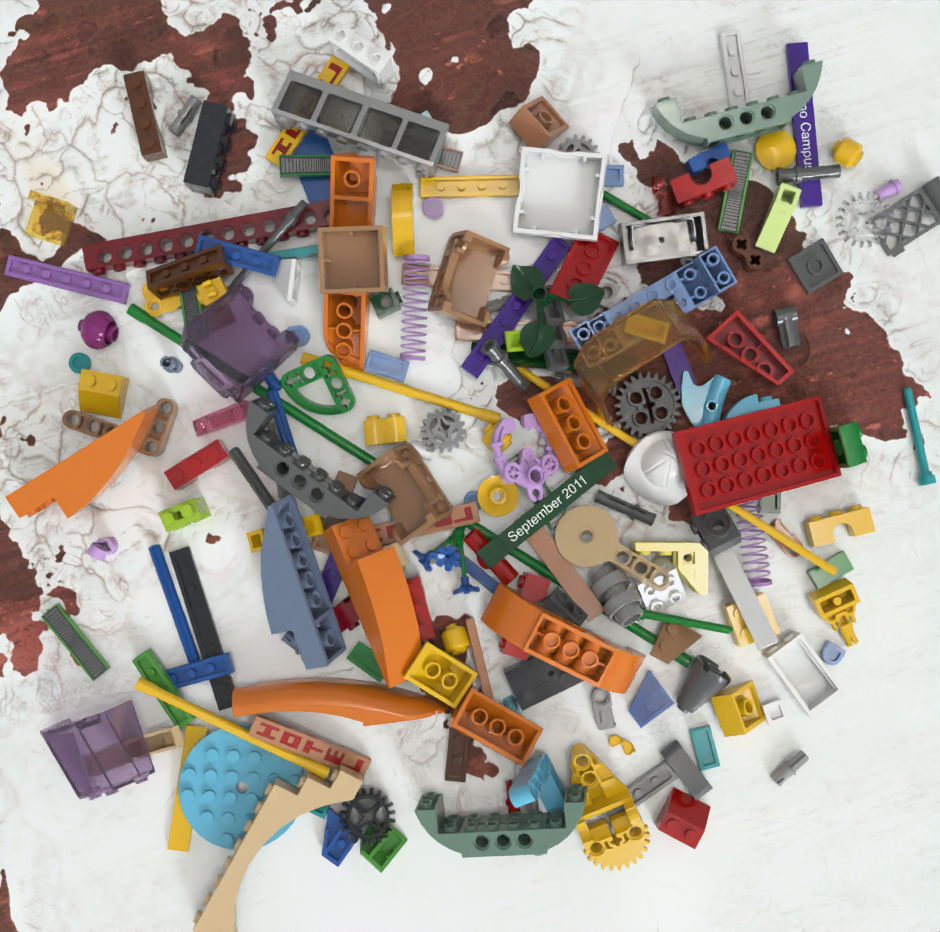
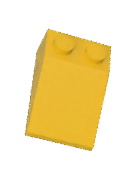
[403,641,478,709]

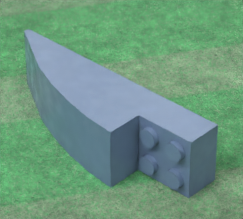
[261,493,347,670]

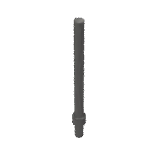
[227,200,308,296]

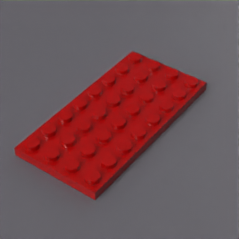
[671,395,842,516]

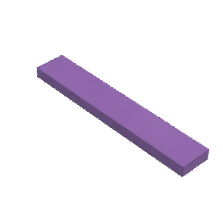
[4,255,131,305]

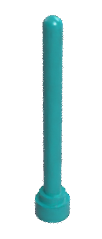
[903,387,936,486]

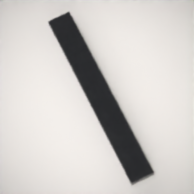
[169,546,235,711]

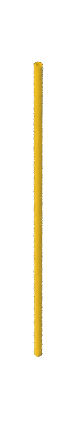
[516,367,838,576]

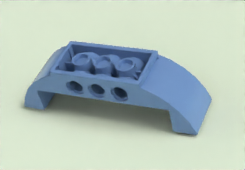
[569,246,737,367]

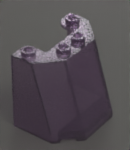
[180,282,300,403]
[39,700,155,800]

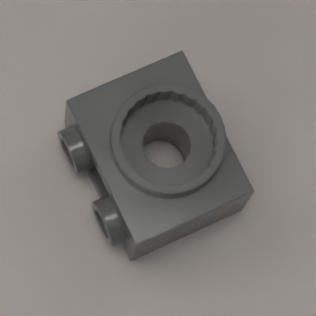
[689,508,741,557]
[538,587,588,626]

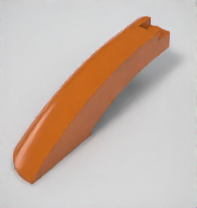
[232,677,449,727]

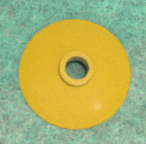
[477,475,519,517]

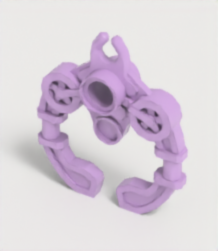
[489,413,559,502]

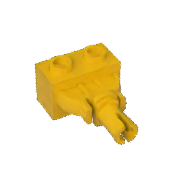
[807,577,861,647]

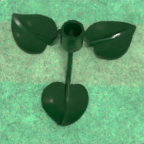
[511,265,605,357]

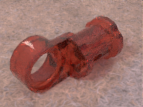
[651,175,675,217]

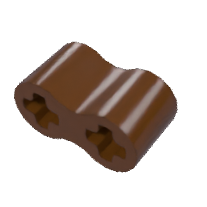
[728,235,765,273]

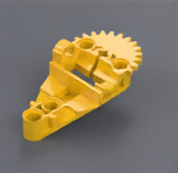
[570,743,651,871]

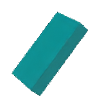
[689,724,720,771]

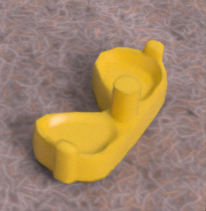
[608,734,636,755]

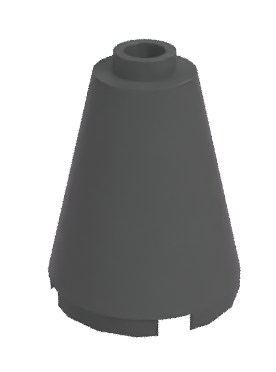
[676,655,732,714]

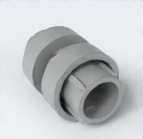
[591,564,643,627]

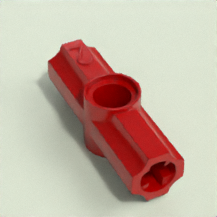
[463,528,518,585]

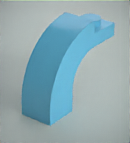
[722,394,780,420]

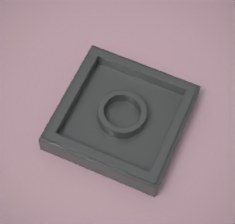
[786,238,844,295]

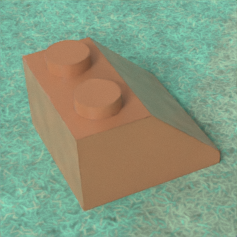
[508,96,570,148]

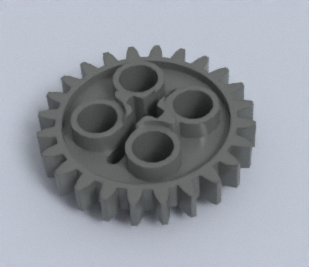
[613,372,682,438]

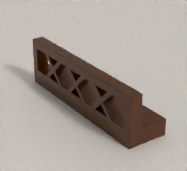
[145,244,235,300]

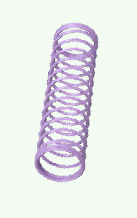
[399,254,430,361]
[736,499,772,588]

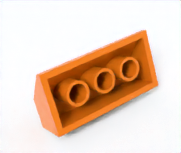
[527,377,609,473]
[447,688,543,767]

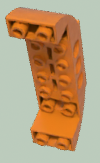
[480,582,646,694]

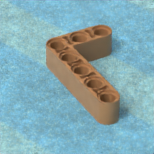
[62,398,179,457]

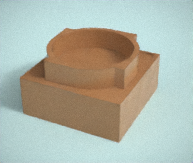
[317,225,389,294]

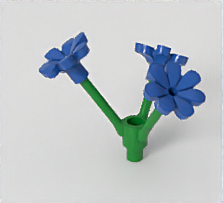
[412,526,480,595]

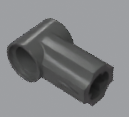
[772,305,801,349]

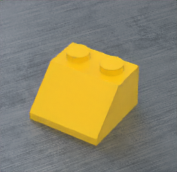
[78,369,129,419]
[711,680,766,737]

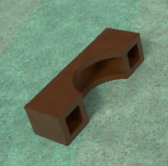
[123,70,168,162]

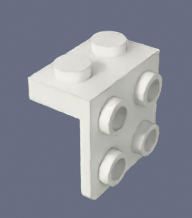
[631,556,686,612]

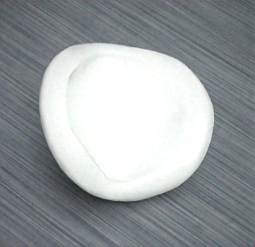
[624,431,687,506]

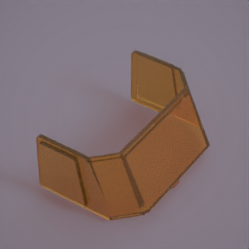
[573,299,712,427]

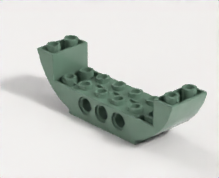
[651,59,823,151]
[414,784,588,858]

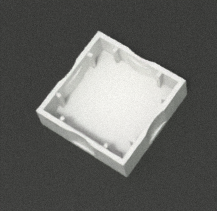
[513,146,608,242]

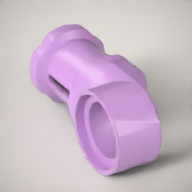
[87,537,119,561]

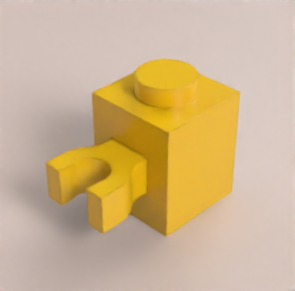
[196,276,232,309]

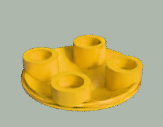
[755,130,796,170]

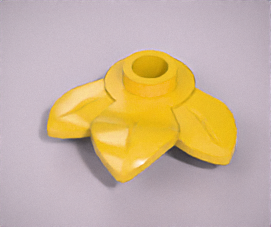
[142,282,181,317]

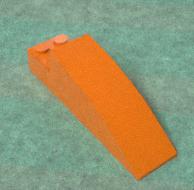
[5,404,159,519]
[323,516,422,689]

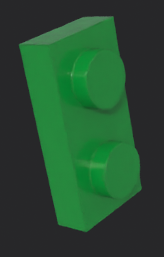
[346,641,384,683]

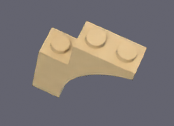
[83,725,184,775]

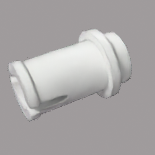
[410,441,434,461]

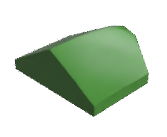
[360,822,408,873]

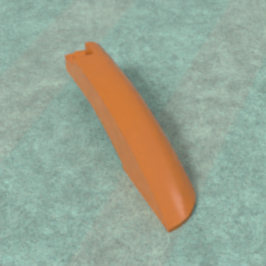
[323,152,377,372]

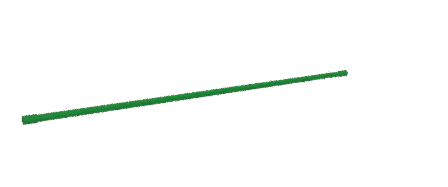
[127,303,693,668]

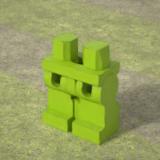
[158,497,212,532]

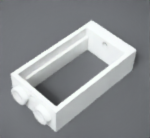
[763,631,846,719]

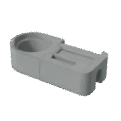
[591,687,616,730]

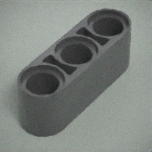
[660,740,713,801]

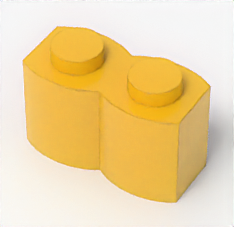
[363,413,407,446]

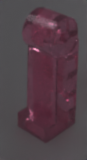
[192,400,249,437]

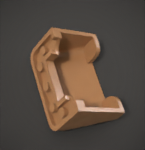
[428,230,510,328]
[356,443,453,546]

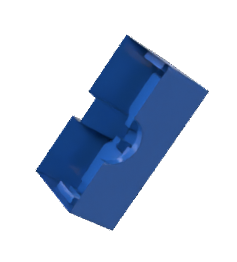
[684,142,731,177]

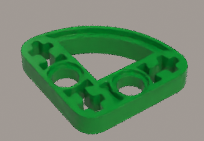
[281,354,356,415]

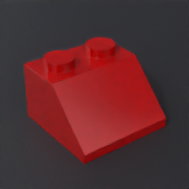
[654,786,711,849]

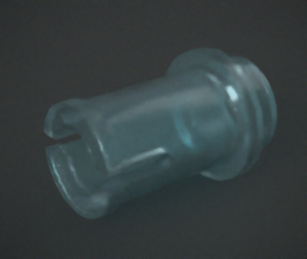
[502,695,524,717]

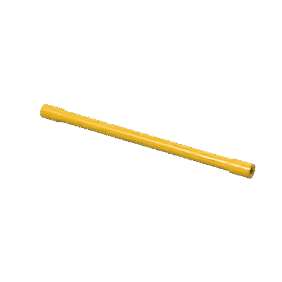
[300,352,501,424]
[134,677,331,779]

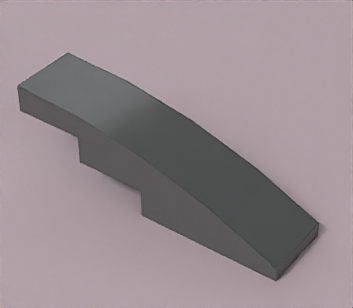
[536,285,570,371]

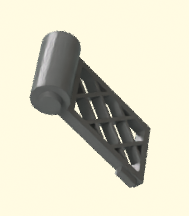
[866,176,940,257]

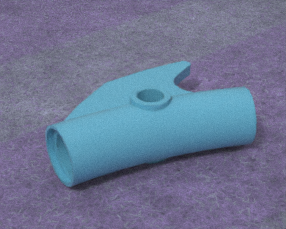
[681,371,732,427]

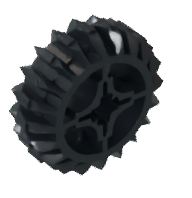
[339,788,396,846]

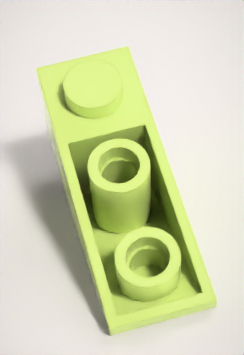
[755,183,802,253]

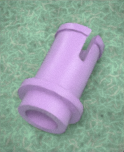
[873,179,903,202]

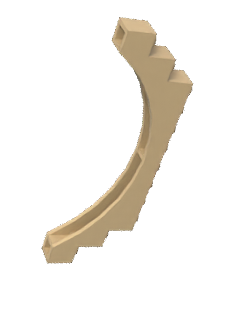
[192,764,363,932]

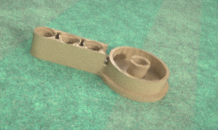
[555,505,670,592]

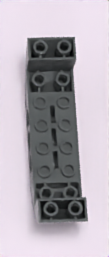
[246,397,396,519]

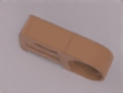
[766,519,803,557]

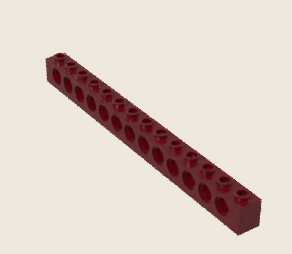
[82,200,330,276]

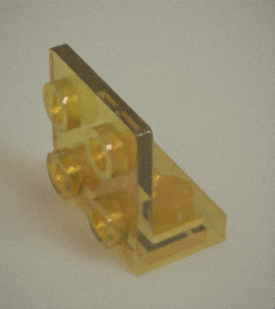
[25,190,78,247]

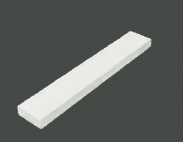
[713,528,778,651]

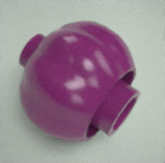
[78,310,119,350]

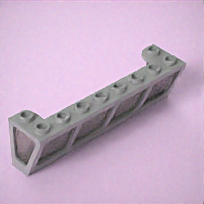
[271,70,449,177]

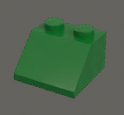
[829,421,868,468]

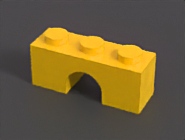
[803,504,875,547]

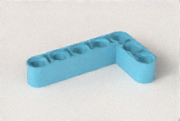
[509,753,566,812]

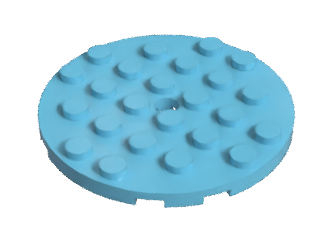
[178,723,305,850]

